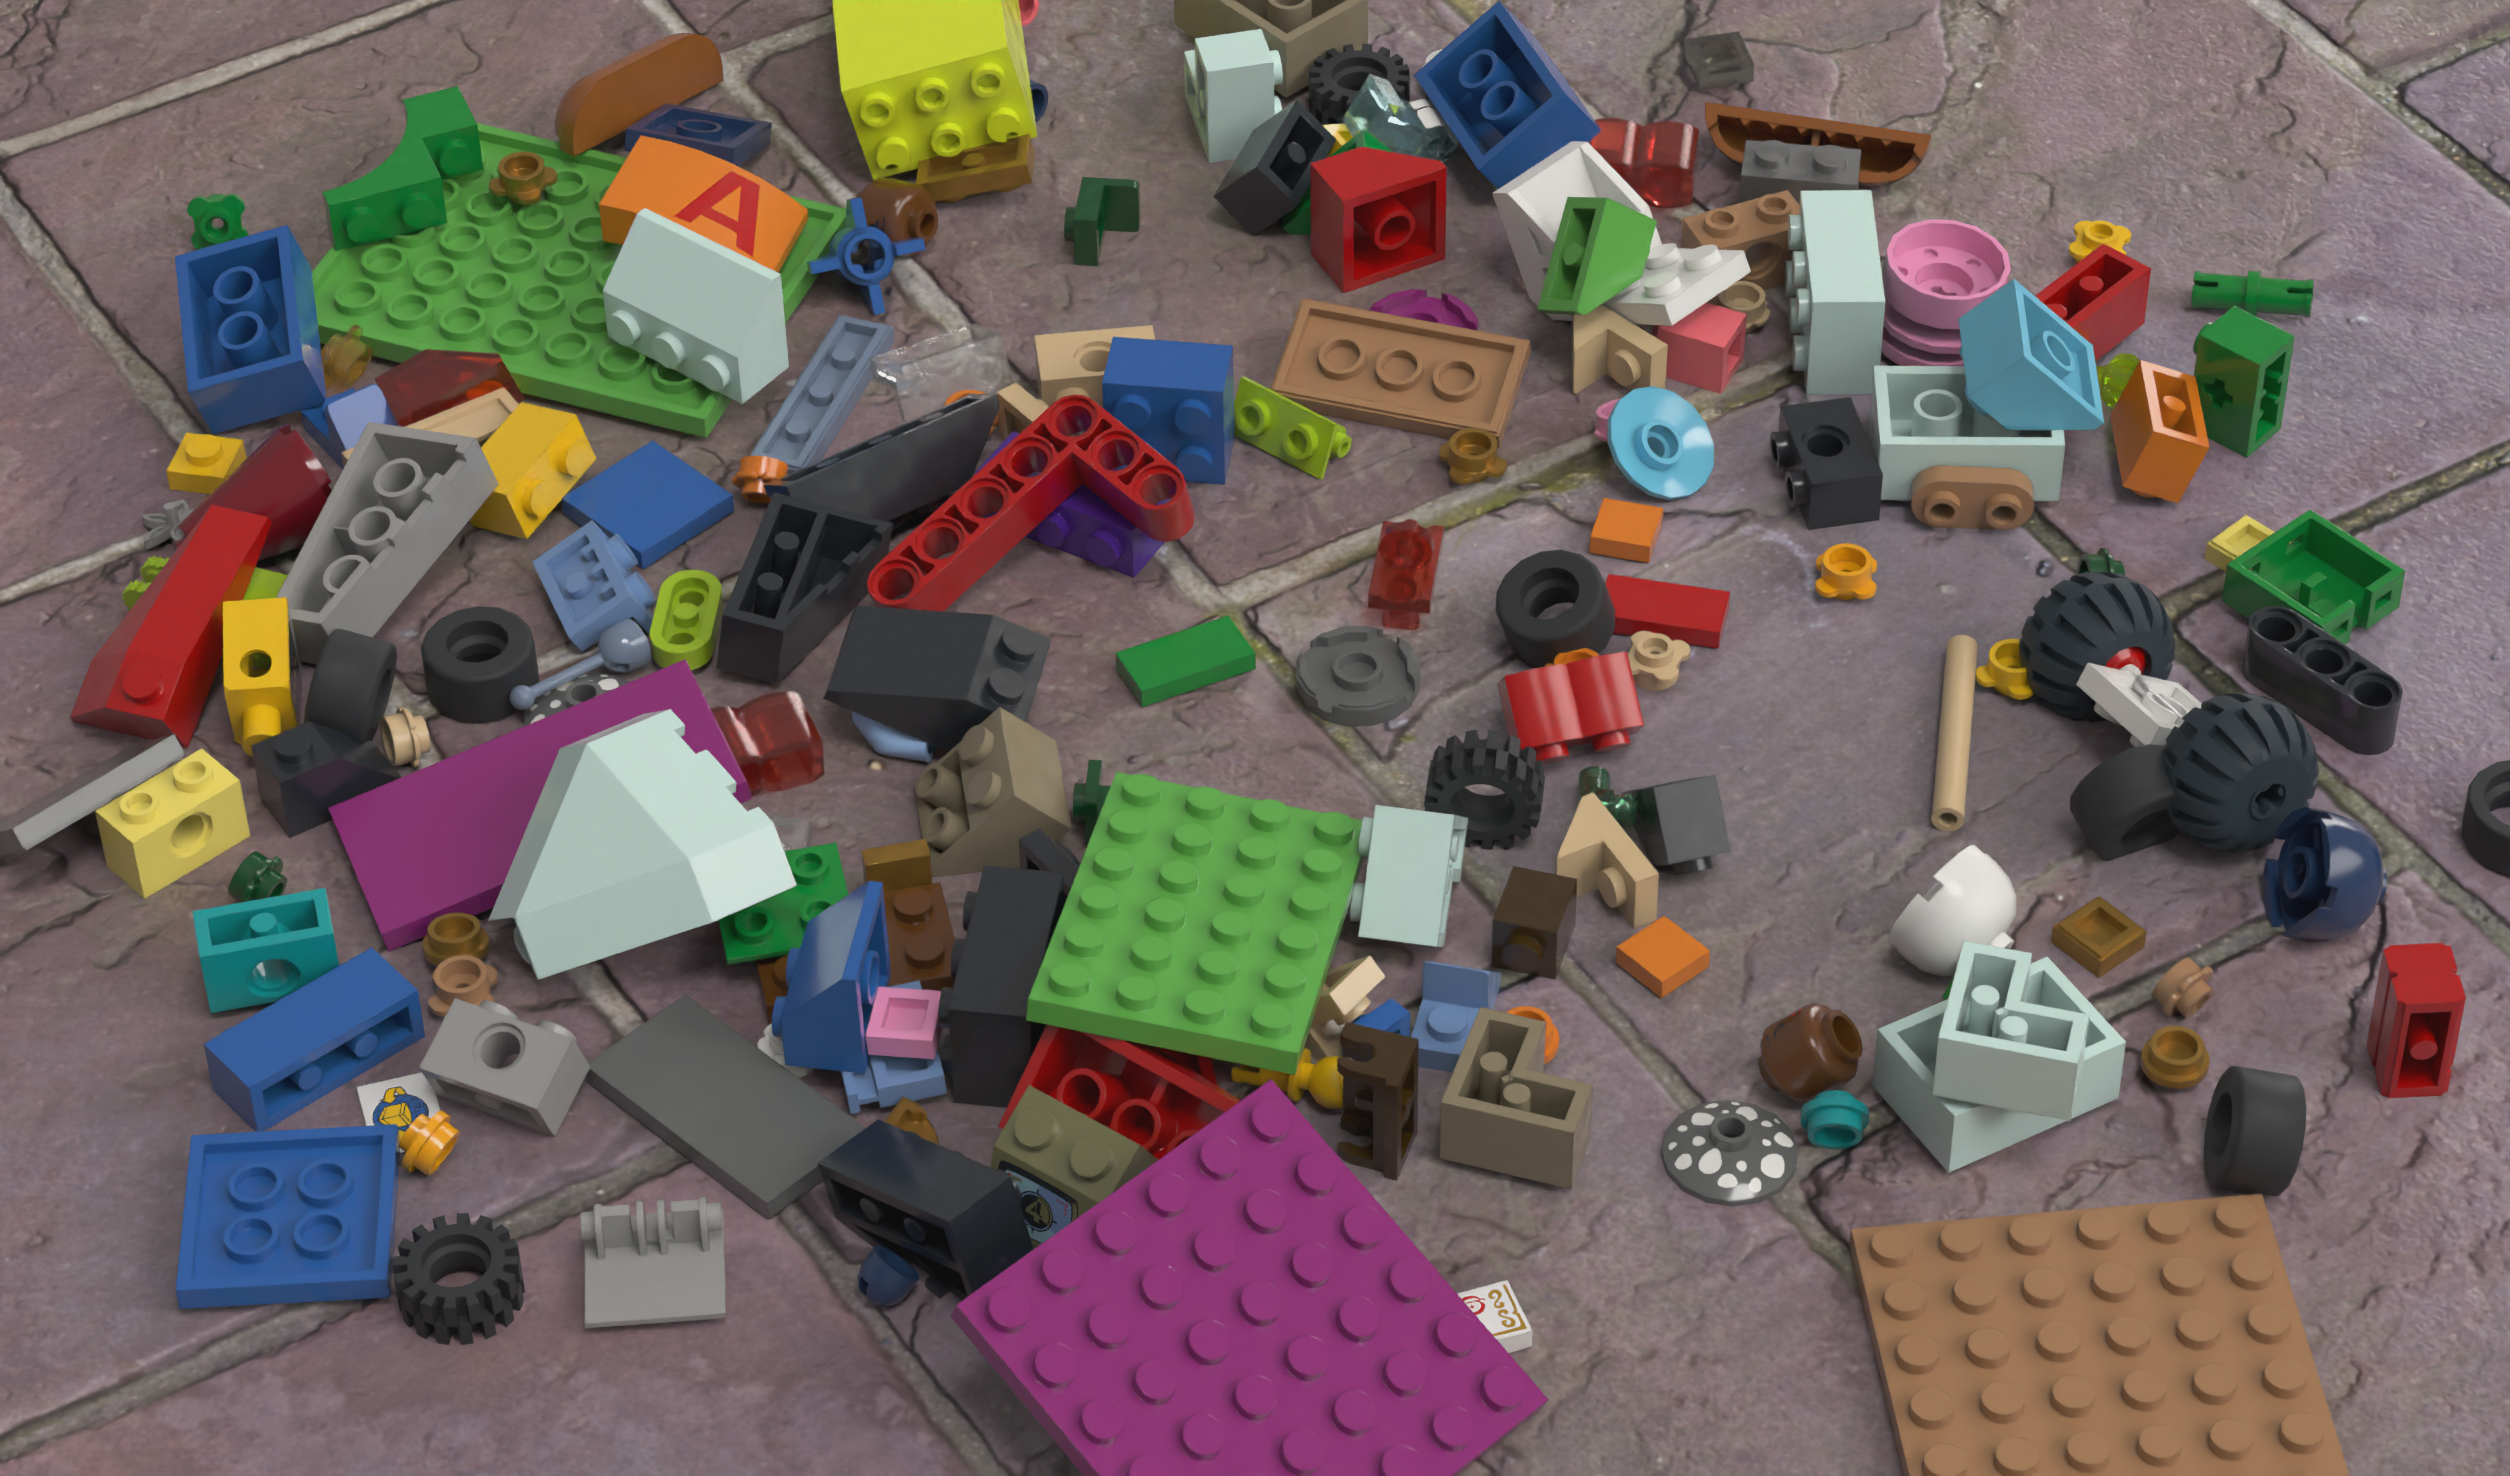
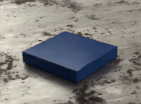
[561,440,734,569]

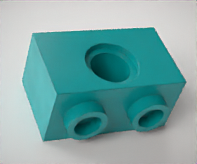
[192,888,339,1013]

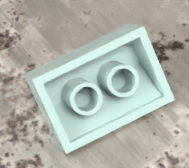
[603,208,789,404]

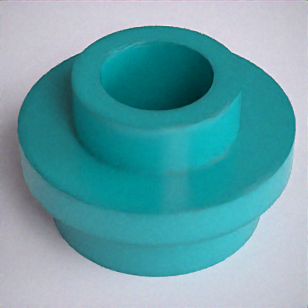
[1800,1090,1869,1149]

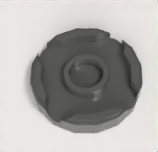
[1296,626,1420,727]

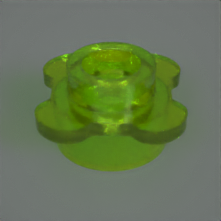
[2096,353,2140,408]

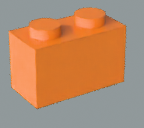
[2110,360,2210,503]

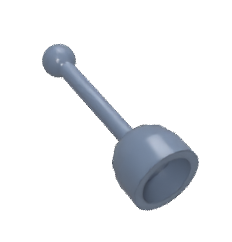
[509,618,651,710]

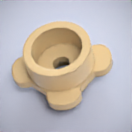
[1628,631,1690,691]

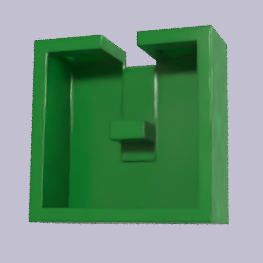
[2222,509,2405,644]

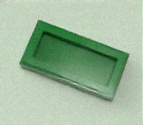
[1115,615,1256,707]

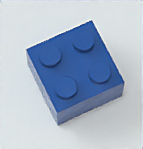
[1102,337,1235,485]

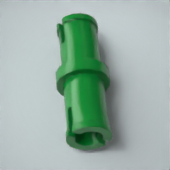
[2192,270,2314,318]

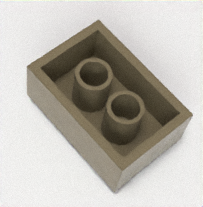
[1174,0,1368,98]

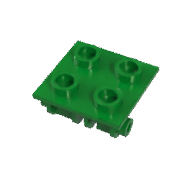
[716,843,848,964]

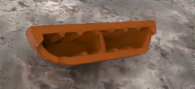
[555,33,724,156]
[1705,102,1932,186]

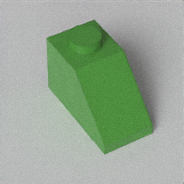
[1537,197,1657,315]

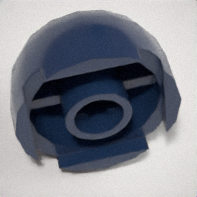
[2263,807,2387,941]

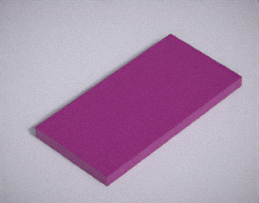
[328,659,752,951]

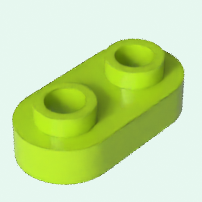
[649,570,724,671]

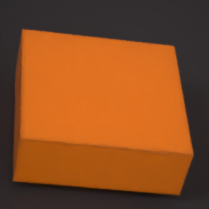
[1589,498,1663,563]
[1616,916,1710,998]

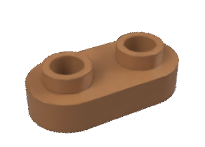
[1911,465,2034,530]

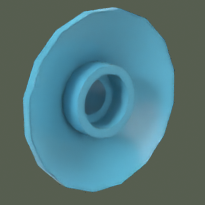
[1607,386,1714,500]

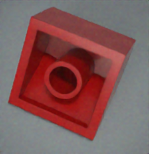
[1310,147,1447,294]

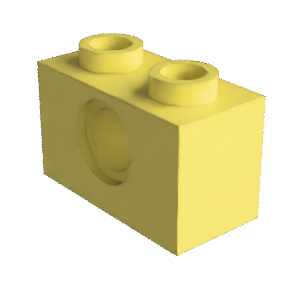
[95,748,250,899]

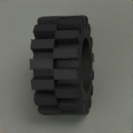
[1309,44,1410,139]
[1424,730,1545,850]
[393,1213,525,1345]

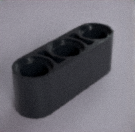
[2242,606,2403,755]

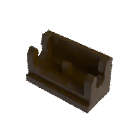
[1337,1022,1419,1181]

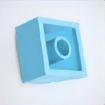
[1958,279,2104,430]

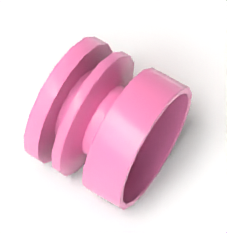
[1881,219,2011,366]

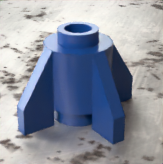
[807,197,926,315]

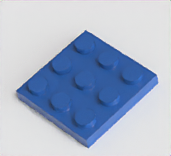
[176,1124,400,1309]

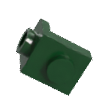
[1064,177,1141,266]

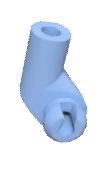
[852,711,936,762]

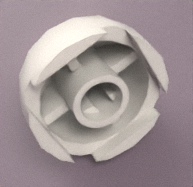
[1887,845,2016,977]

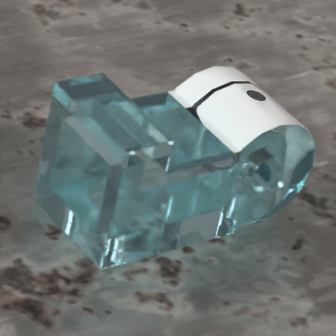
[1342,74,1458,162]

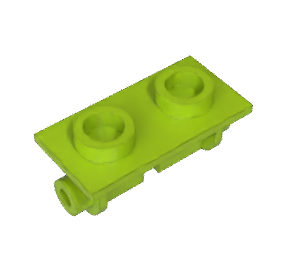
[1234,376,1352,480]

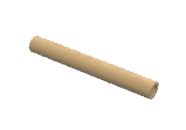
[1931,635,1978,831]

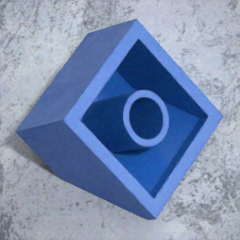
[772,881,891,1073]

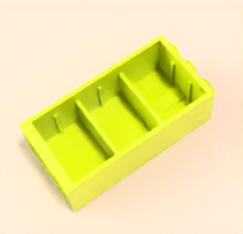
[832,0,1038,180]

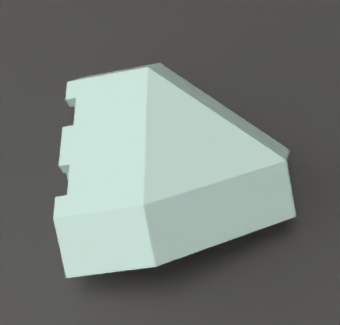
[488,709,797,980]

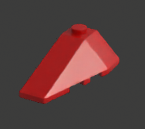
[70,505,272,749]
[998,1025,1241,1160]

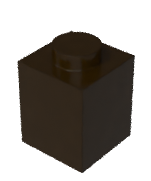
[1492,866,1577,980]

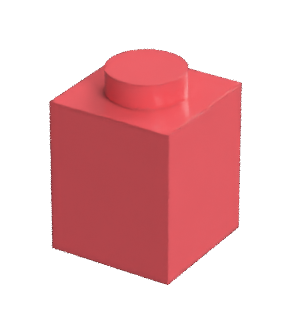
[1651,302,1747,394]

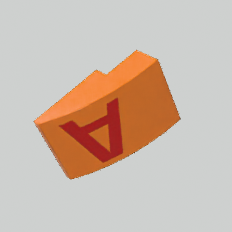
[599,135,809,273]

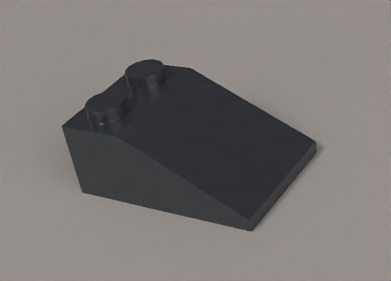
[823,606,1052,751]

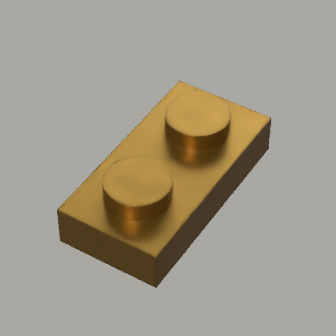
[916,134,1035,203]

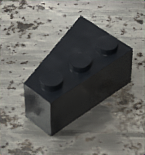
[716,492,893,684]
[817,1119,1034,1301]

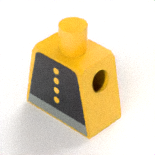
[223,597,303,757]

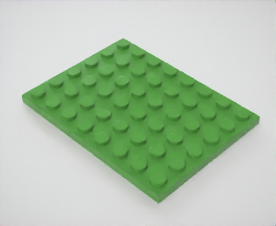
[312,123,846,438]

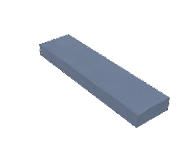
[749,315,894,475]

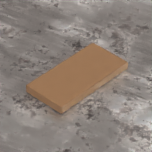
[1270,298,1531,448]

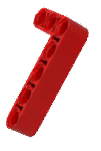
[867,394,1195,611]

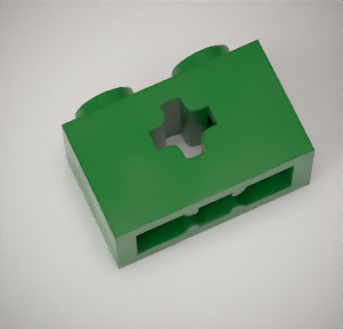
[2193,306,2295,458]

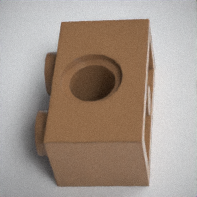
[1681,190,1800,304]

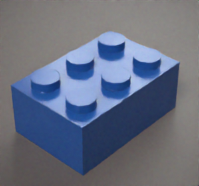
[1414,1,1602,189]
[175,225,326,434]

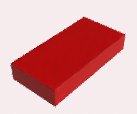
[1605,574,1730,649]

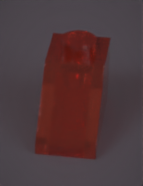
[374,349,525,427]

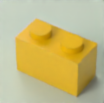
[470,402,596,539]

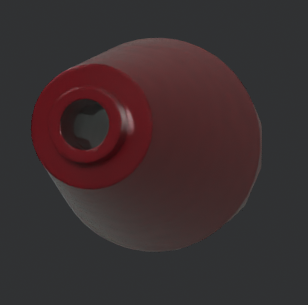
[173,424,332,562]

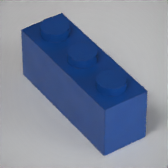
[204,947,425,1132]

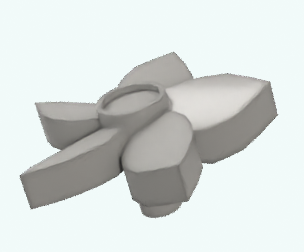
[141,499,194,549]

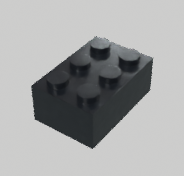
[938,865,1065,1108]

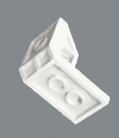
[1492,141,1751,326]

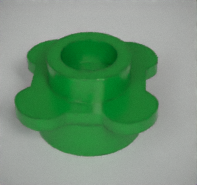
[187,194,249,250]

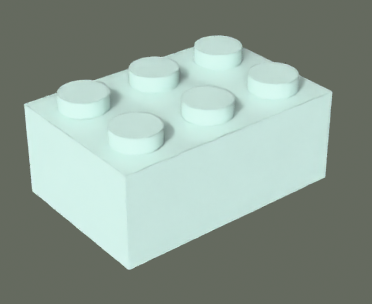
[1785,190,1885,395]
[1869,366,2065,501]
[1872,957,2126,1173]

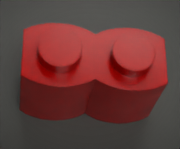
[1497,652,1644,765]

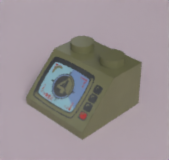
[991,1085,1158,1249]

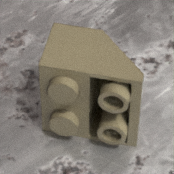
[914,707,1072,877]

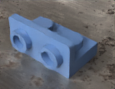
[532,520,657,651]

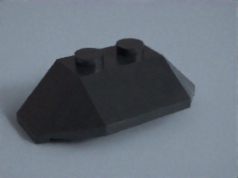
[764,394,1000,530]

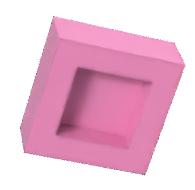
[865,987,942,1059]

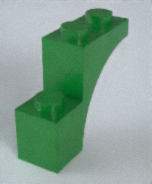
[322,86,483,251]

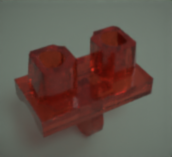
[1368,519,1444,630]

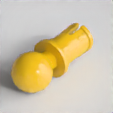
[1231,1048,1343,1109]

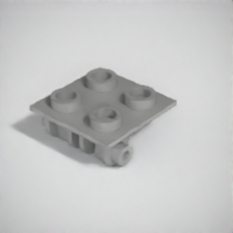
[581,1196,726,1328]

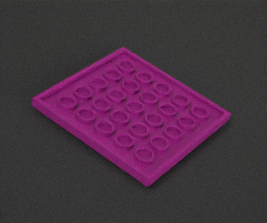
[950,1079,1549,1476]

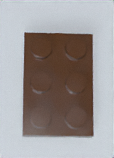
[754,882,955,1025]

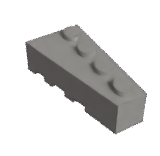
[276,422,499,664]

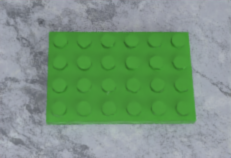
[1026,772,1364,1075]

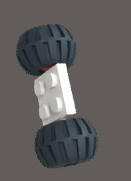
[2019,572,2319,852]

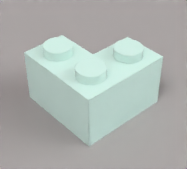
[1184,29,1283,163]
[1350,805,1468,947]
[1932,941,2089,1121]

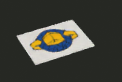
[357,1072,440,1153]

